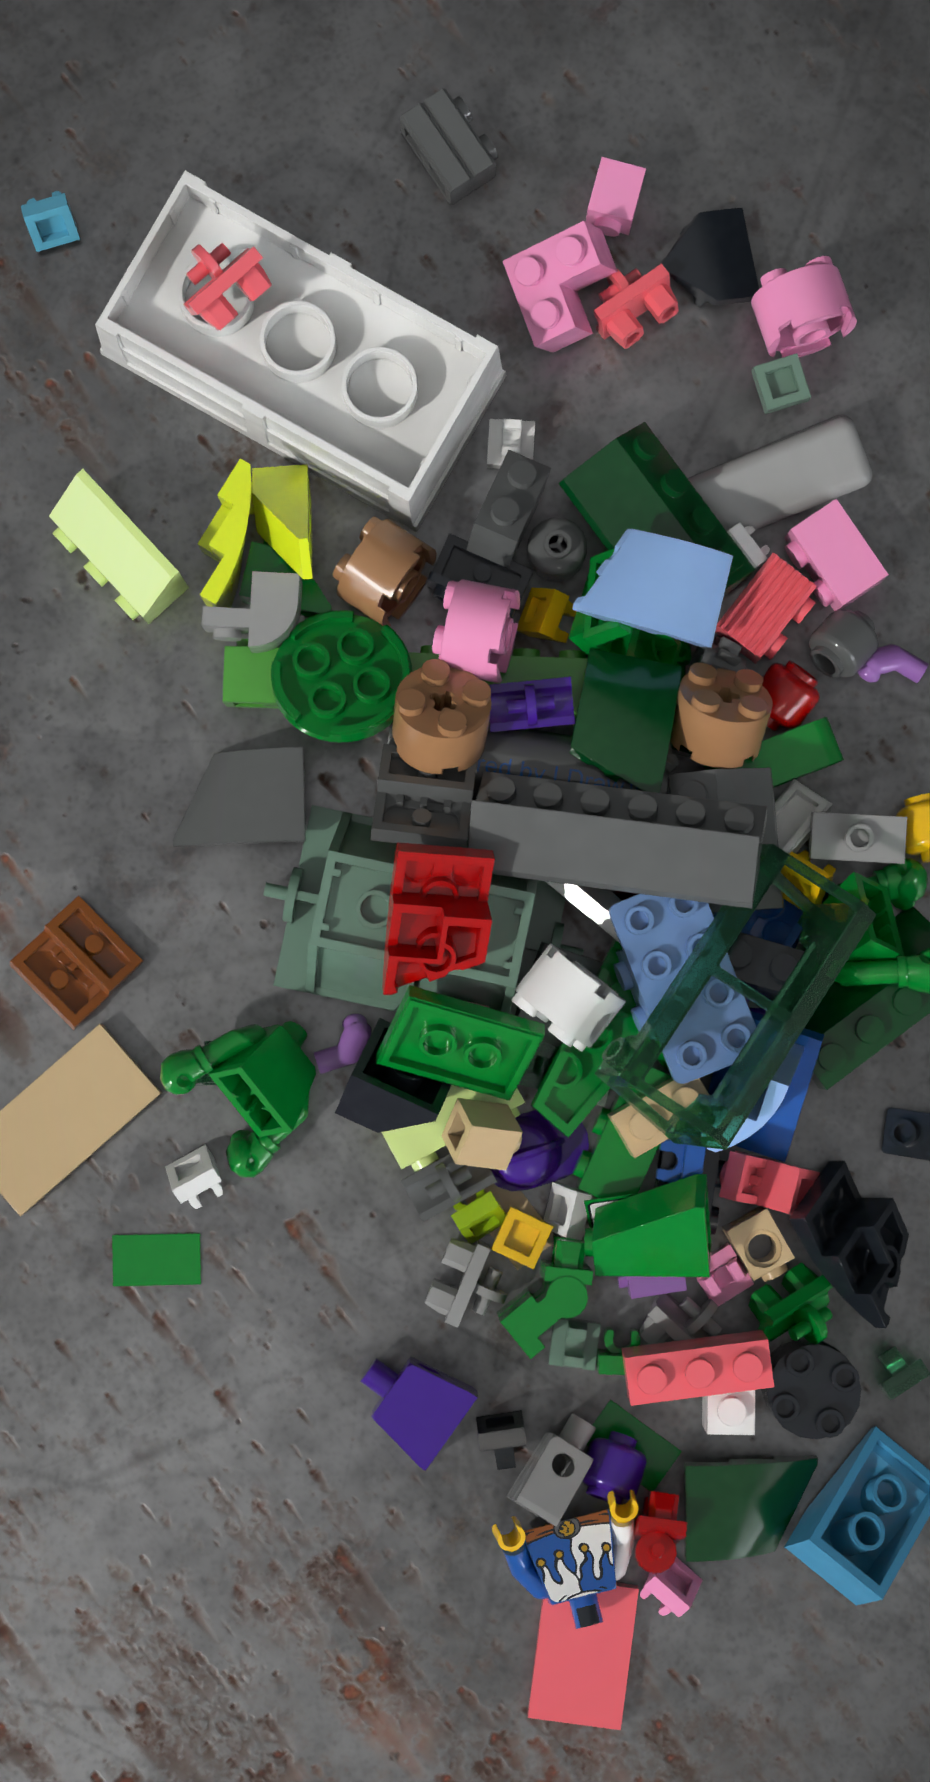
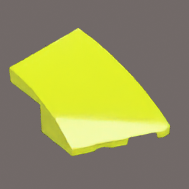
[198,458,252,608]

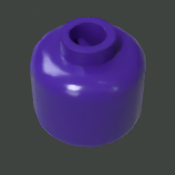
[582,1431,647,1505]

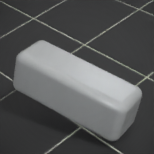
[688,414,873,531]

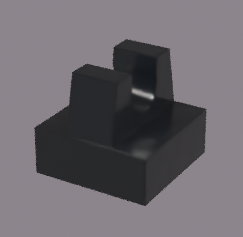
[476,1410,527,1470]

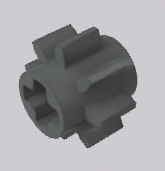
[689,636,747,672]

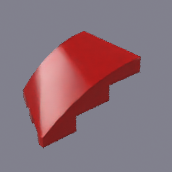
[382,842,495,995]

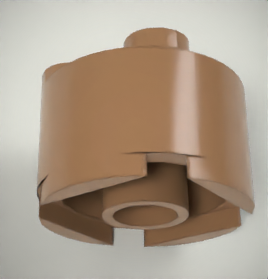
[332,516,437,626]
[392,659,491,774]
[670,663,773,769]

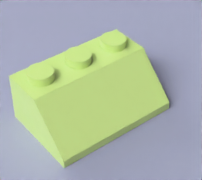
[49,469,189,624]

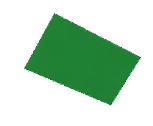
[112,1233,201,1286]
[587,1399,682,1492]

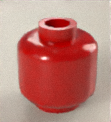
[762,660,820,731]

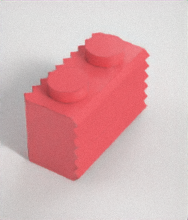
[715,553,817,664]

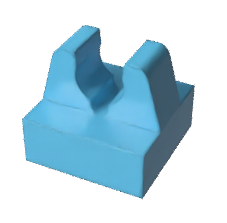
[21,191,80,252]

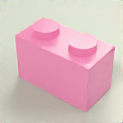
[785,498,889,611]

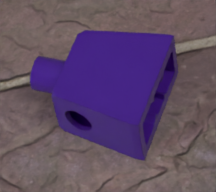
[360,1357,478,1471]

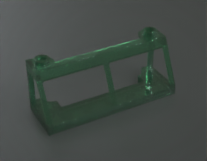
[595,843,877,1150]

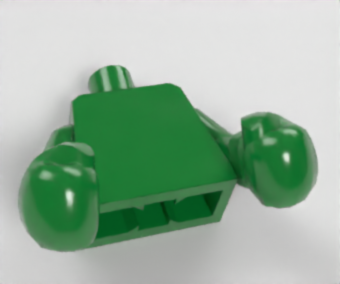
[806,858,930,994]
[160,1021,316,1178]

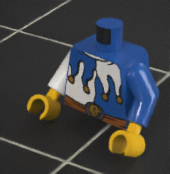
[492,1490,639,1629]

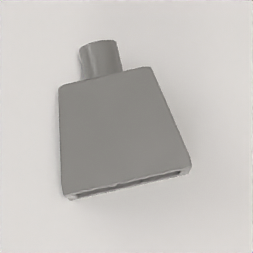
[506,1414,596,1527]

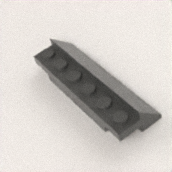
[468,771,767,909]

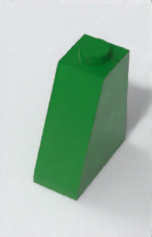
[584,1174,712,1277]

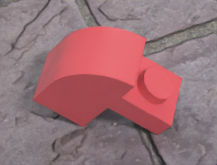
[719,1150,820,1215]

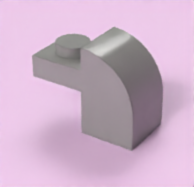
[202,571,303,653]

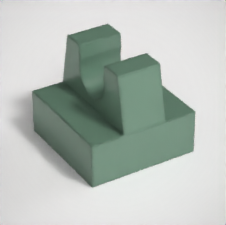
[751,353,811,414]
[548,1318,601,1371]

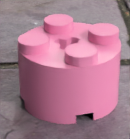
[751,256,857,358]
[432,579,520,683]

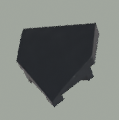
[659,208,759,307]

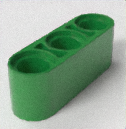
[703,717,844,788]

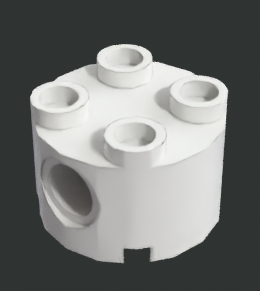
[512,944,626,1052]

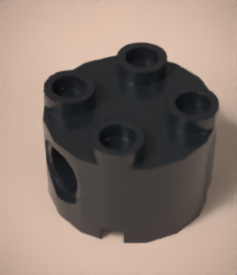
[761,1337,861,1439]

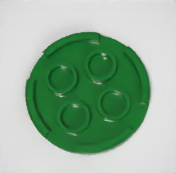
[271,610,412,743]

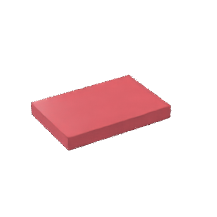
[527,1582,639,1730]

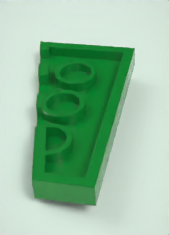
[531,939,651,1137]

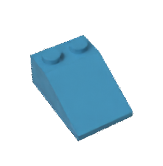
[784,1426,930,1606]

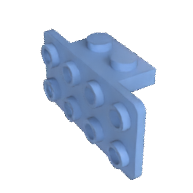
[609,894,763,1084]

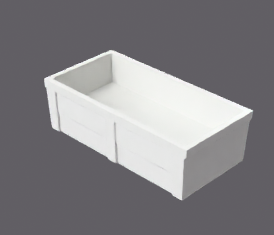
[95,170,507,532]

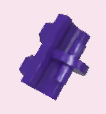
[489,677,575,732]

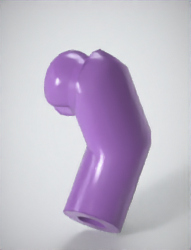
[858,644,929,684]
[314,1014,371,1074]

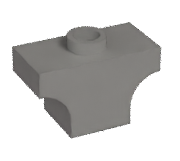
[808,812,907,864]

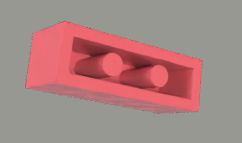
[621,1330,774,1406]

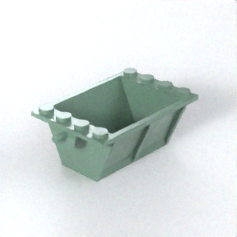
[263,805,584,1015]

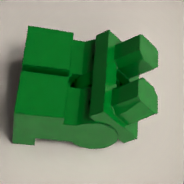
[496,1235,593,1359]

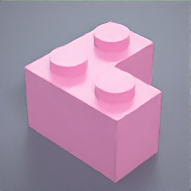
[503,221,618,353]

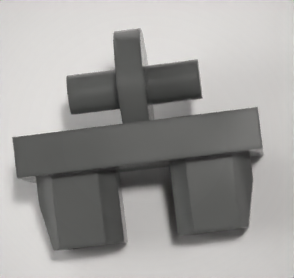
[401,1153,497,1222]

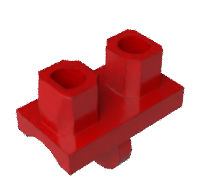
[634,1491,687,1574]

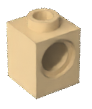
[721,1206,795,1282]

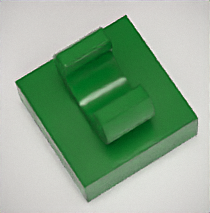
[596,1327,640,1375]

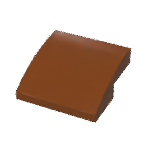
[9,895,143,1030]

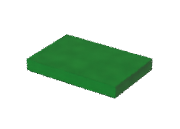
[376,985,545,1101]

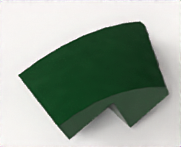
[569,648,682,793]
[684,1456,818,1562]

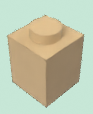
[442,1098,523,1170]

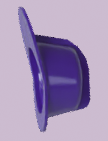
[491,1110,589,1191]

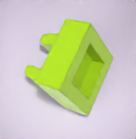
[451,1189,506,1243]

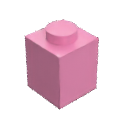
[586,157,646,237]

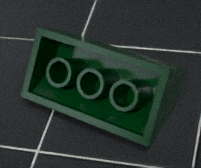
[559,422,755,596]
[766,906,930,1090]

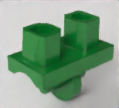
[748,1262,833,1344]

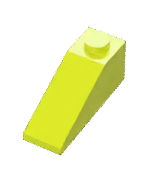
[249,464,313,579]

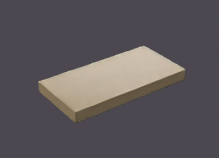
[0,1023,162,1216]

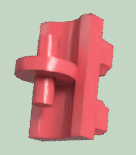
[183,243,272,330]
[594,263,679,349]

